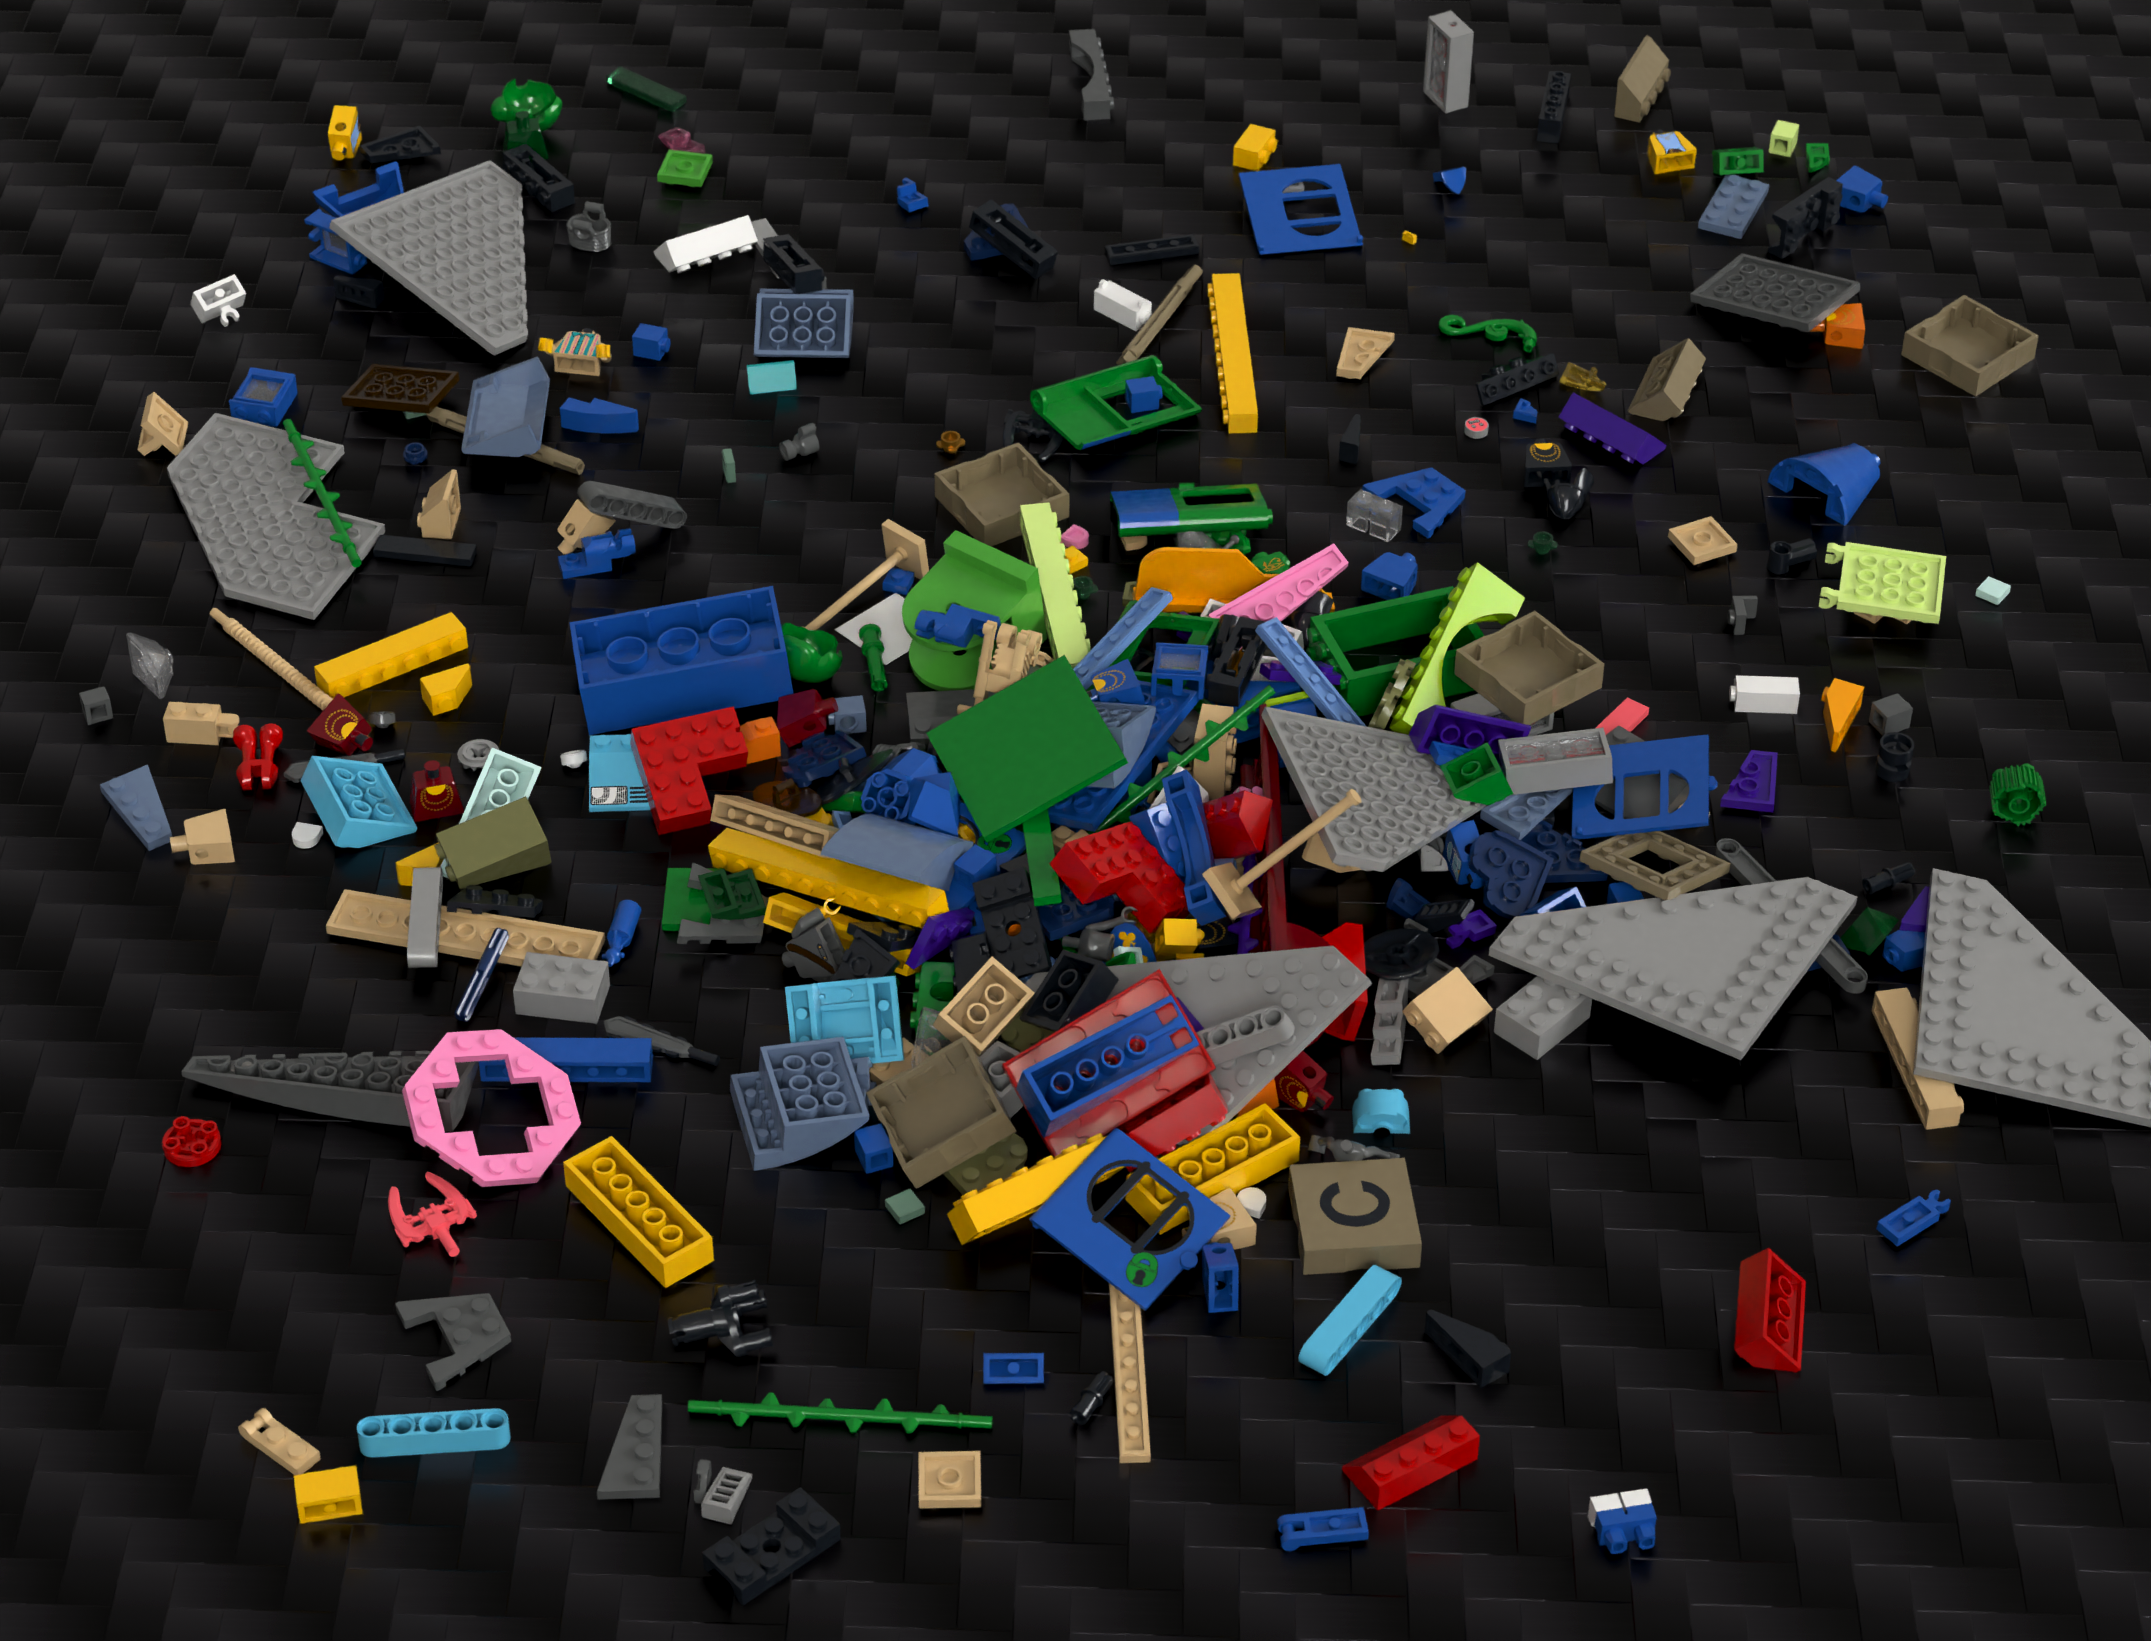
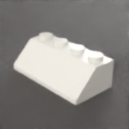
[653,215,758,273]

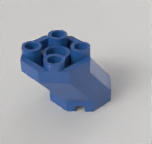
[861,748,942,821]

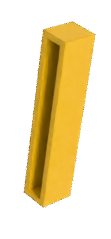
[314,612,468,698]
[763,892,922,976]

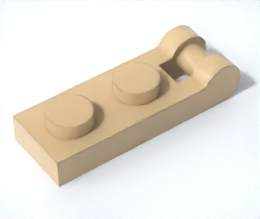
[238,1408,321,1475]

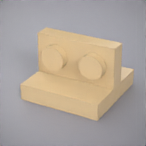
[137,392,189,456]

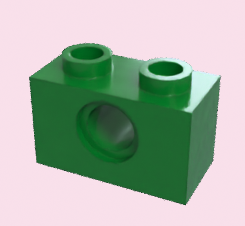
[1713,147,1764,175]

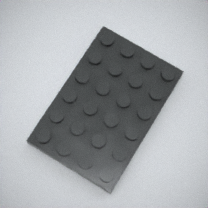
[1690,253,1860,332]

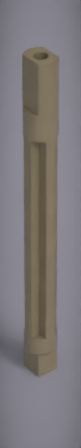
[1116,264,1203,365]
[426,407,585,475]

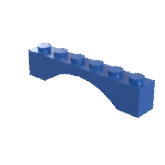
[1162,769,1226,926]

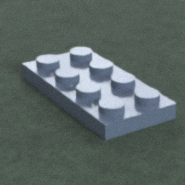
[1698,175,1769,239]

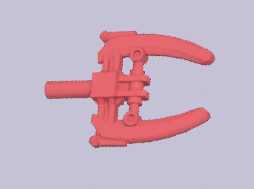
[388,1172,477,1257]

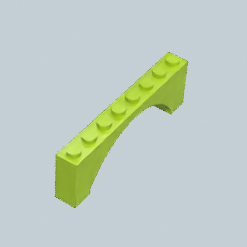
[1389,562,1525,735]

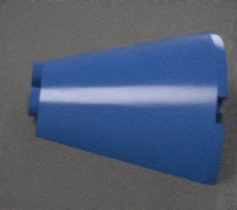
[313,161,404,218]
[1768,443,1880,526]

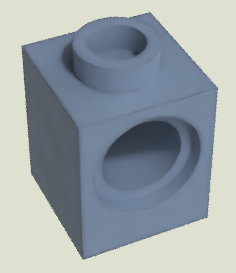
[828,695,867,734]

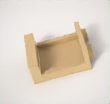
[1402,967,1493,1054]

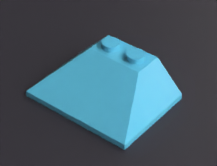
[785,976,904,1064]

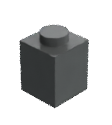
[1869,693,1913,736]

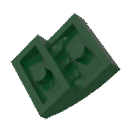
[698,868,766,920]

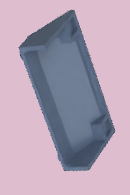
[461,356,550,457]

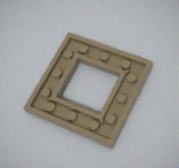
[1579,831,1731,900]

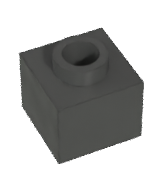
[79,686,113,725]

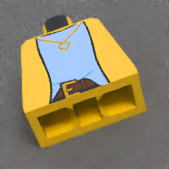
[328,105,362,160]
[1647,130,1697,174]

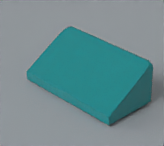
[747,360,797,394]

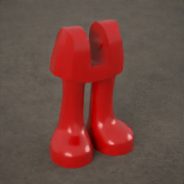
[233,723,283,791]

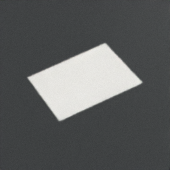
[834,593,912,665]

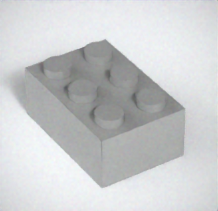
[513,952,610,1024]
[1494,976,1592,1060]

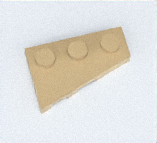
[1337,327,1395,379]

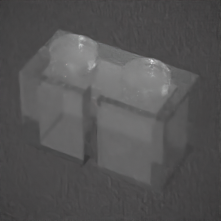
[1346,489,1403,542]

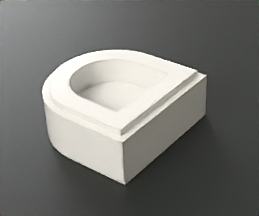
[292,822,323,849]
[1237,1187,1266,1219]

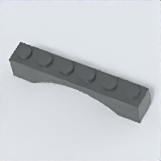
[1069,29,1114,121]

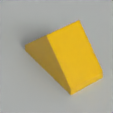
[395,843,444,886]

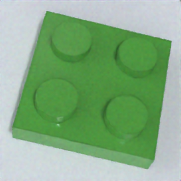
[657,150,713,187]

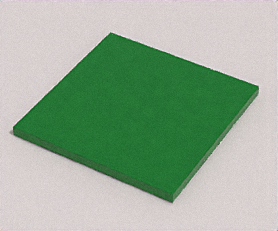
[926,655,1128,843]

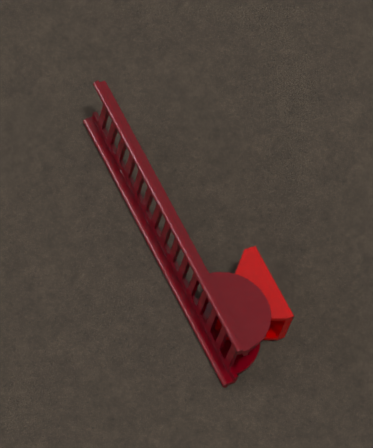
[1240,704,1368,1048]

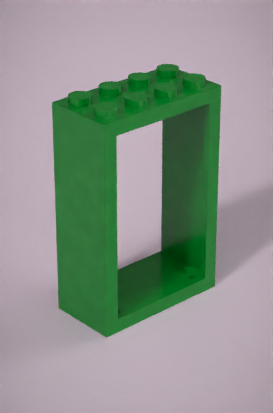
[1306,586,1485,717]

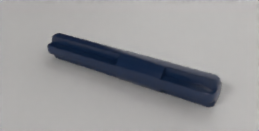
[454,928,509,1022]

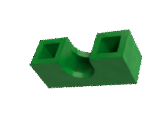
[910,961,956,1041]

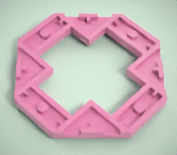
[402,1029,581,1187]

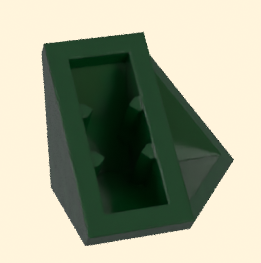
[1840,907,1899,956]

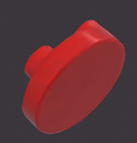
[162,1116,221,1167]

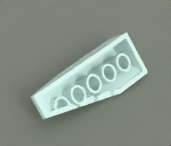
[440,748,541,879]

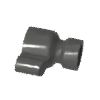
[779,423,819,461]

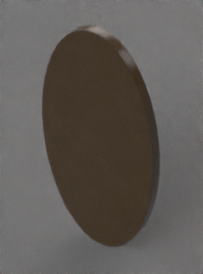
[753,778,822,817]

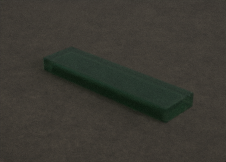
[606,66,687,112]

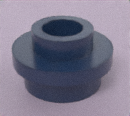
[403,442,428,464]

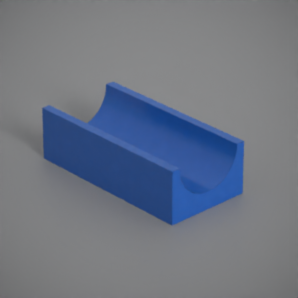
[570,586,794,735]

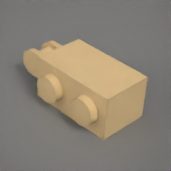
[163,702,239,745]

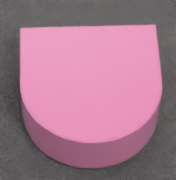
[1060,524,1089,549]

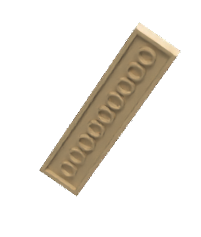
[326,889,605,966]

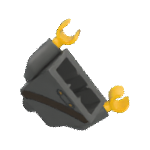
[782,896,845,983]

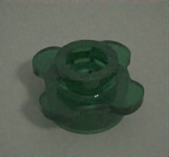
[1528,532,1558,555]
[1072,576,1098,600]

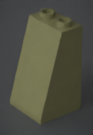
[434,796,551,890]

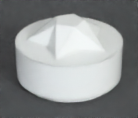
[560,750,588,768]

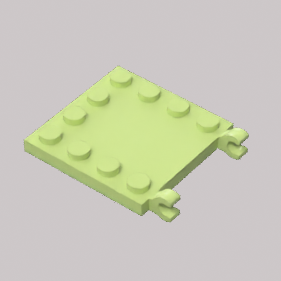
[1819,542,1946,624]

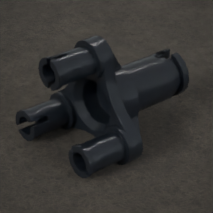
[668,1280,774,1358]

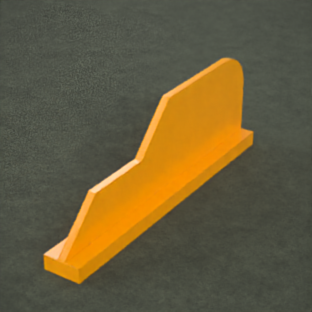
[1132,547,1335,613]

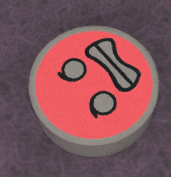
[1464,417,1489,439]

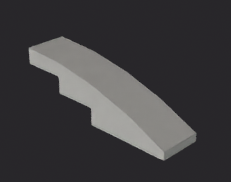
[1371,978,1409,1065]

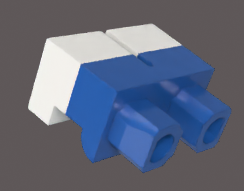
[1588,1488,1657,1554]

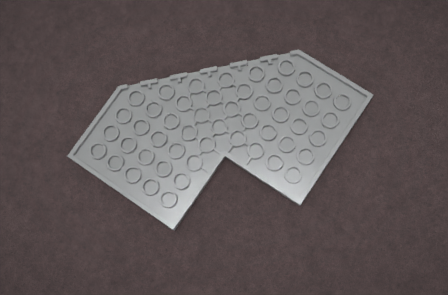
[167,413,385,620]

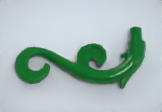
[1438,315,1537,353]

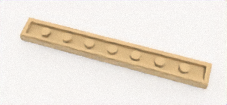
[1109,1283,1151,1463]

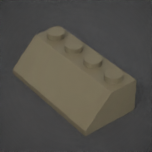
[1614,36,1671,122]
[1628,338,1706,421]

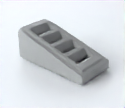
[701,1467,752,1524]

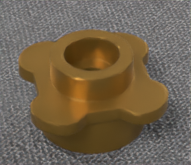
[936,431,965,453]

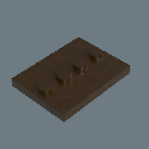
[341,364,460,414]

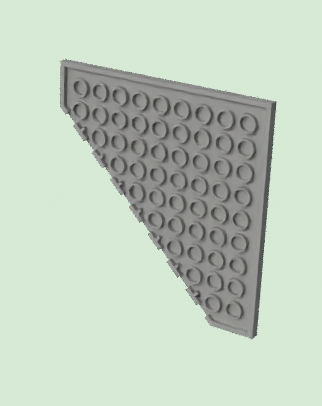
[329,160,528,355]
[1261,707,1488,872]
[1913,868,2151,1127]
[1489,877,1857,1060]
[1025,946,1372,1159]

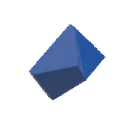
[908,772,961,837]

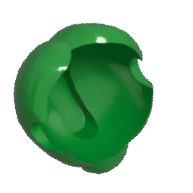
[491,79,562,132]
[781,623,843,683]

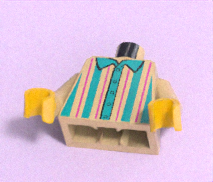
[538,328,612,376]

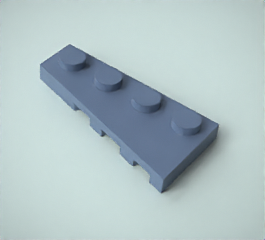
[100,765,172,851]
[1480,788,1573,840]

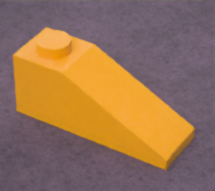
[1821,678,1864,752]

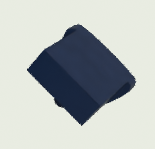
[1386,878,1430,921]

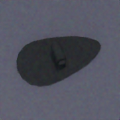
[815,749,895,805]

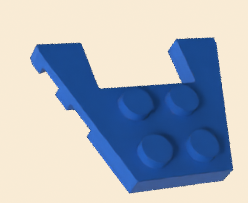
[1362,467,1466,538]

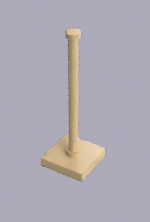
[802,519,929,630]
[1202,789,1362,919]

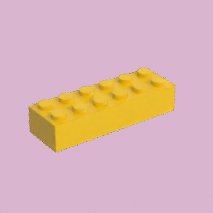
[1125,1103,1300,1235]
[947,1133,1126,1245]
[563,1136,714,1288]

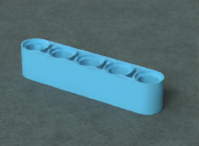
[1298,1265,1402,1376]
[357,1408,511,1457]

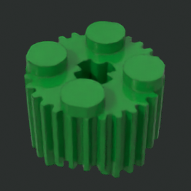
[1989,763,2046,826]

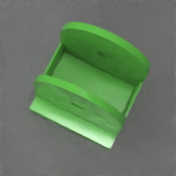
[902,530,1047,691]

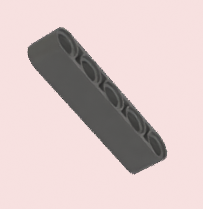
[577,481,687,529]

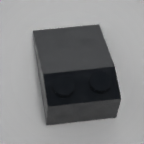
[1019,950,1119,1032]

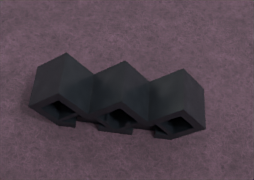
[949,931,992,993]

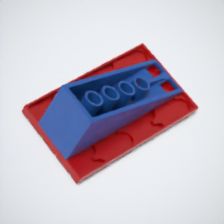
[1002,969,1216,1158]

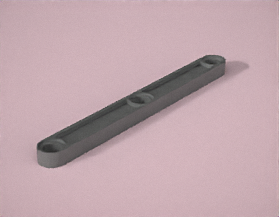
[1715,838,1868,994]

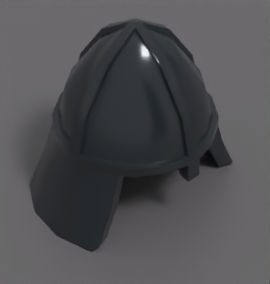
[1544,468,1594,520]
[1287,591,1333,647]

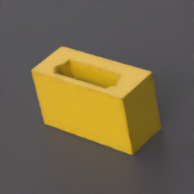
[1402,231,1417,245]

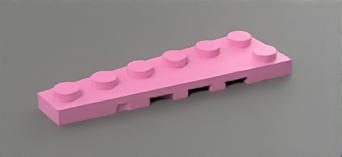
[1208,544,1349,649]

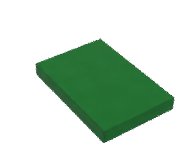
[662,868,722,931]

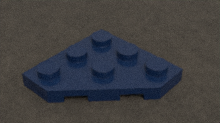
[964,203,1028,261]
[1521,820,1608,883]

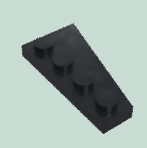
[846,921,922,952]
[830,928,900,981]

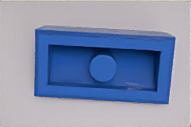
[983,1353,1044,1384]

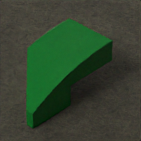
[1805,143,1830,172]

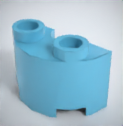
[1352,1089,1410,1134]

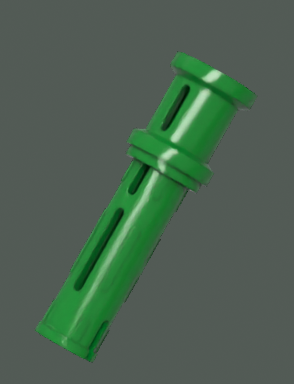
[859,624,888,691]

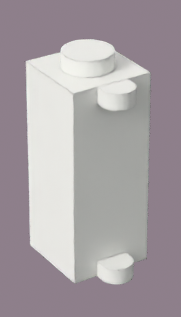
[1094,279,1152,331]
[1729,675,1800,714]

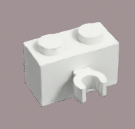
[190,274,246,327]

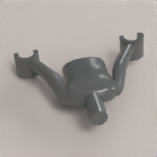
[1062,906,1138,962]
[1308,1135,1400,1162]

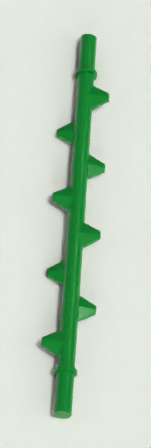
[283,419,362,567]
[1087,685,1276,835]
[688,1393,993,1433]

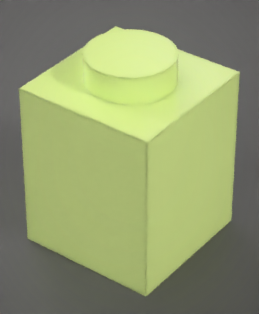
[1769,120,1799,157]

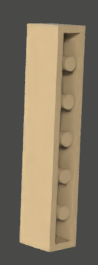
[710,795,839,858]
[1872,987,1964,1130]

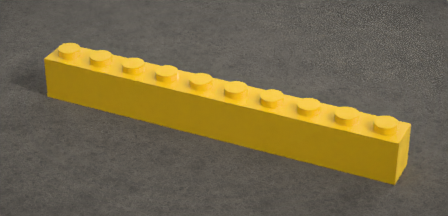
[1207,273,1258,434]
[708,828,949,929]

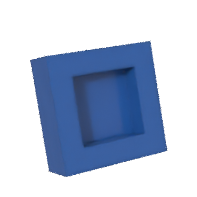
[883,568,915,595]

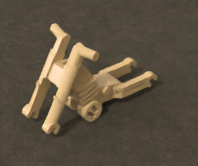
[957,620,1055,714]

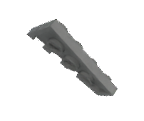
[597,1394,662,1499]

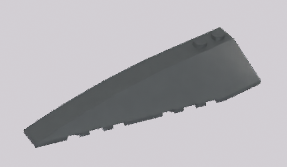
[181,1051,479,1132]

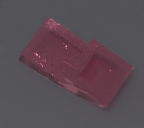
[659,127,706,154]

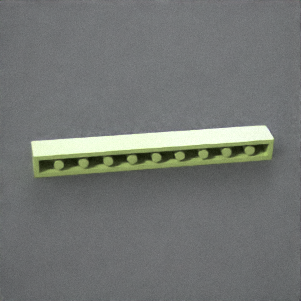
[1020,503,1091,668]

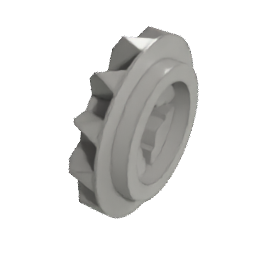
[457,739,499,771]

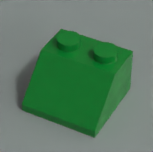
[1440,742,1513,805]

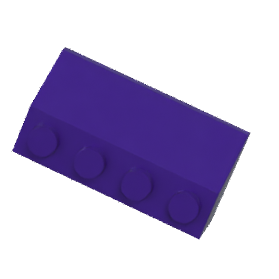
[1558,393,1667,464]
[1409,705,1531,764]

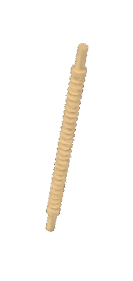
[210,608,369,735]

